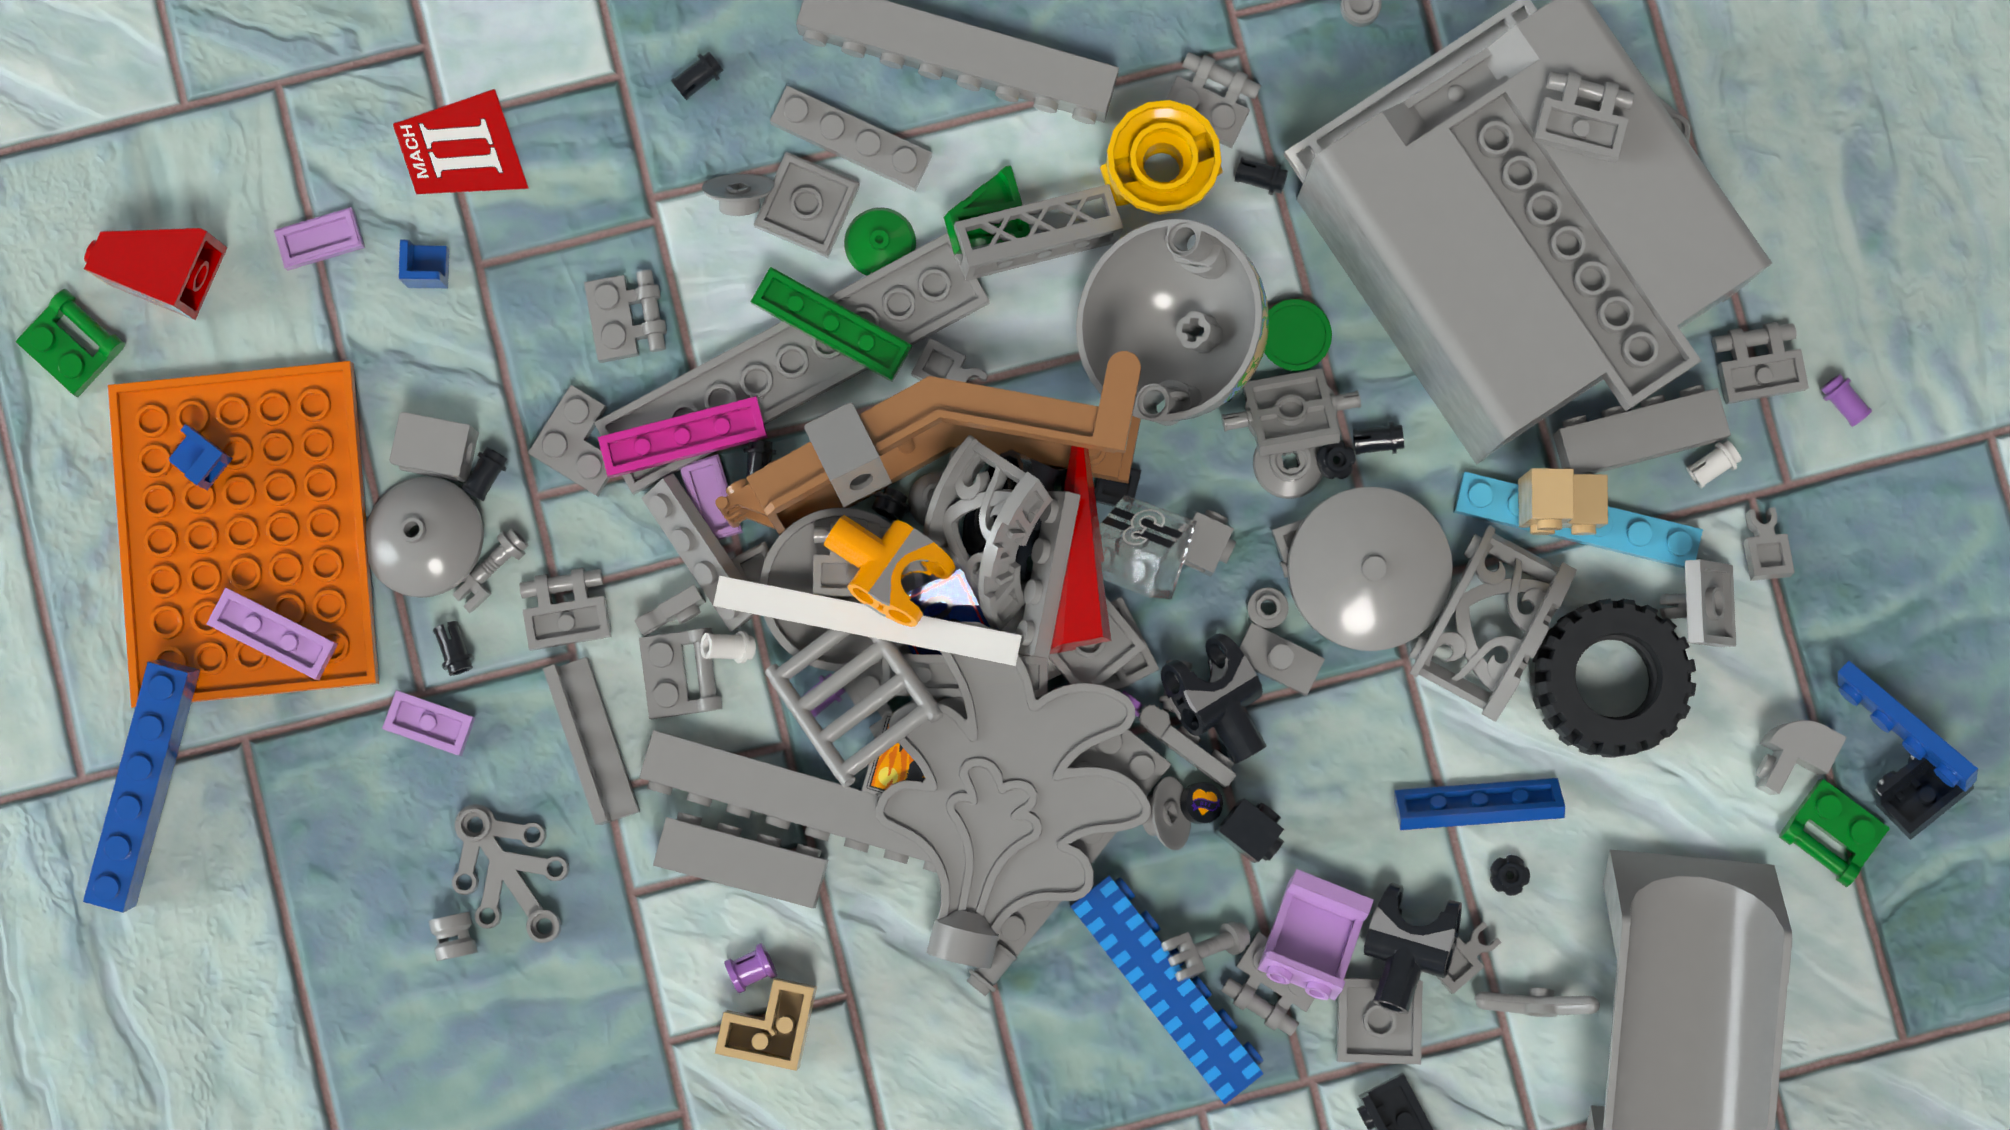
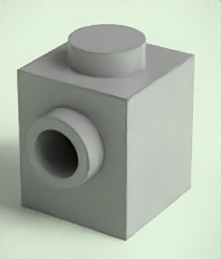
[1174,510,1237,577]

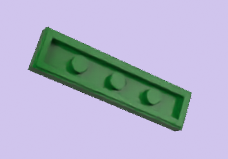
[750,267,912,382]

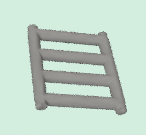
[765,600,943,788]

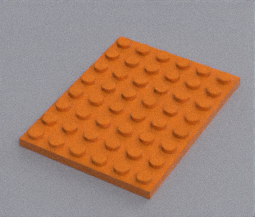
[108,361,379,708]

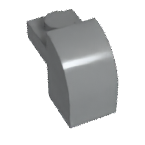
[1756,720,1847,795]

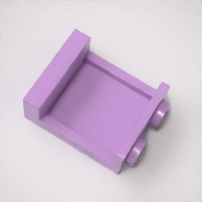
[1257,869,1374,1000]

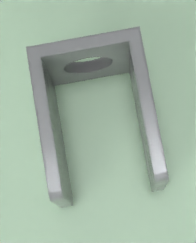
[804,403,892,507]
[389,412,479,483]

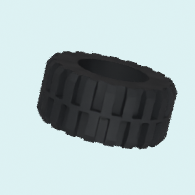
[1530,598,1696,758]

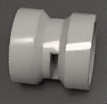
[429,912,478,961]

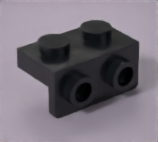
[1875,755,1974,840]
[1357,1073,1433,1130]

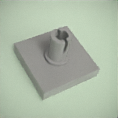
[1660,559,1736,647]

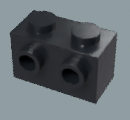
[1214,798,1284,863]

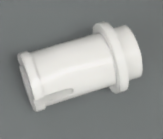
[1686,441,1742,489]
[700,631,756,663]

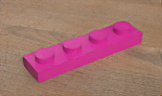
[598,396,768,478]

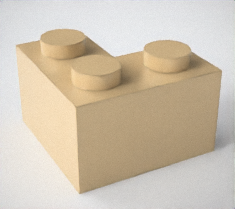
[1518,468,1608,535]
[715,978,817,1071]

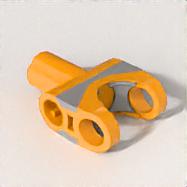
[824,515,956,627]

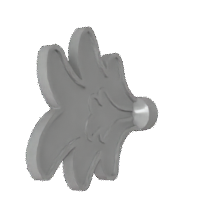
[875,622,1151,969]

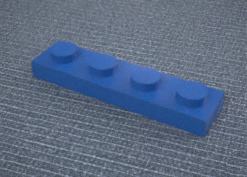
[1838,661,1978,792]
[1394,778,1566,830]

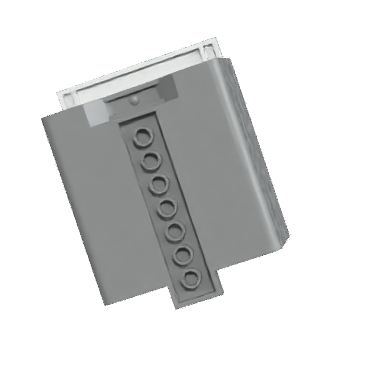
[1284,0,1772,465]

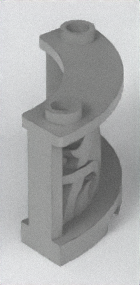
[923,435,1052,631]
[1409,525,1577,722]

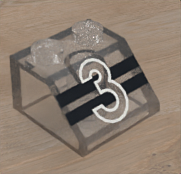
[1099,495,1197,599]

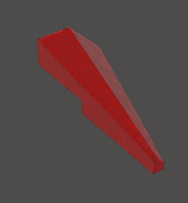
[1050,446,1112,654]

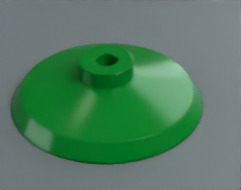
[844,207,916,276]
[1264,299,1332,371]

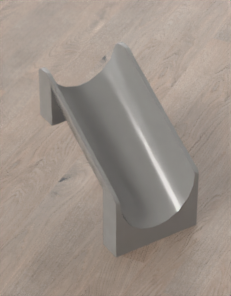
[1585,849,1792,1130]

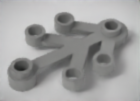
[452,804,569,943]

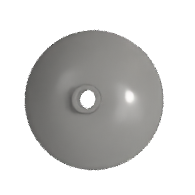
[366,477,484,598]

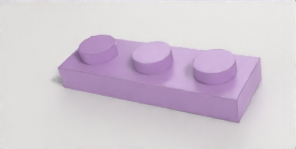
[206,588,338,680]

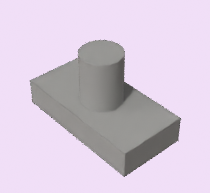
[1239,623,1325,696]

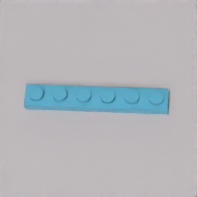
[1454,472,1703,569]

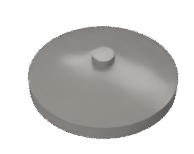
[1287,487,1453,651]
[760,508,924,672]

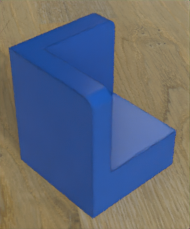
[399,239,449,289]
[169,424,233,490]

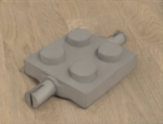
[1221,368,1361,457]

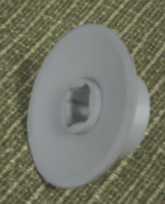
[702,174,775,216]
[1253,446,1323,499]
[1143,776,1191,850]

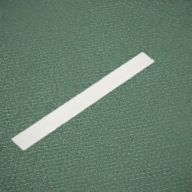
[713,576,1022,666]

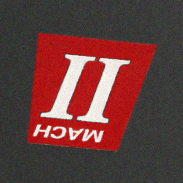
[393,89,529,194]

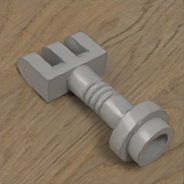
[453,528,529,613]
[1161,921,1250,982]

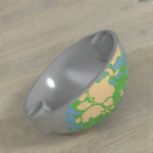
[1076,219,1269,426]

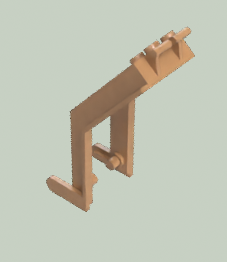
[715,351,1141,536]

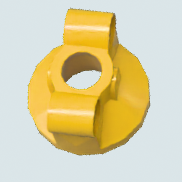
[1100,100,1223,215]

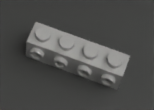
[1553,385,1731,474]
[653,812,829,909]

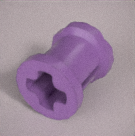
[724,943,777,993]

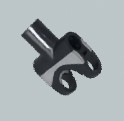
[1161,633,1267,764]
[1364,883,1462,1014]

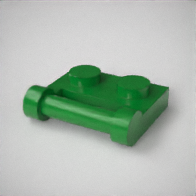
[15,289,125,397]
[1779,779,1890,887]

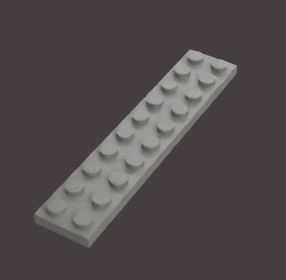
[594,233,990,495]

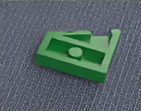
[943,165,1030,255]

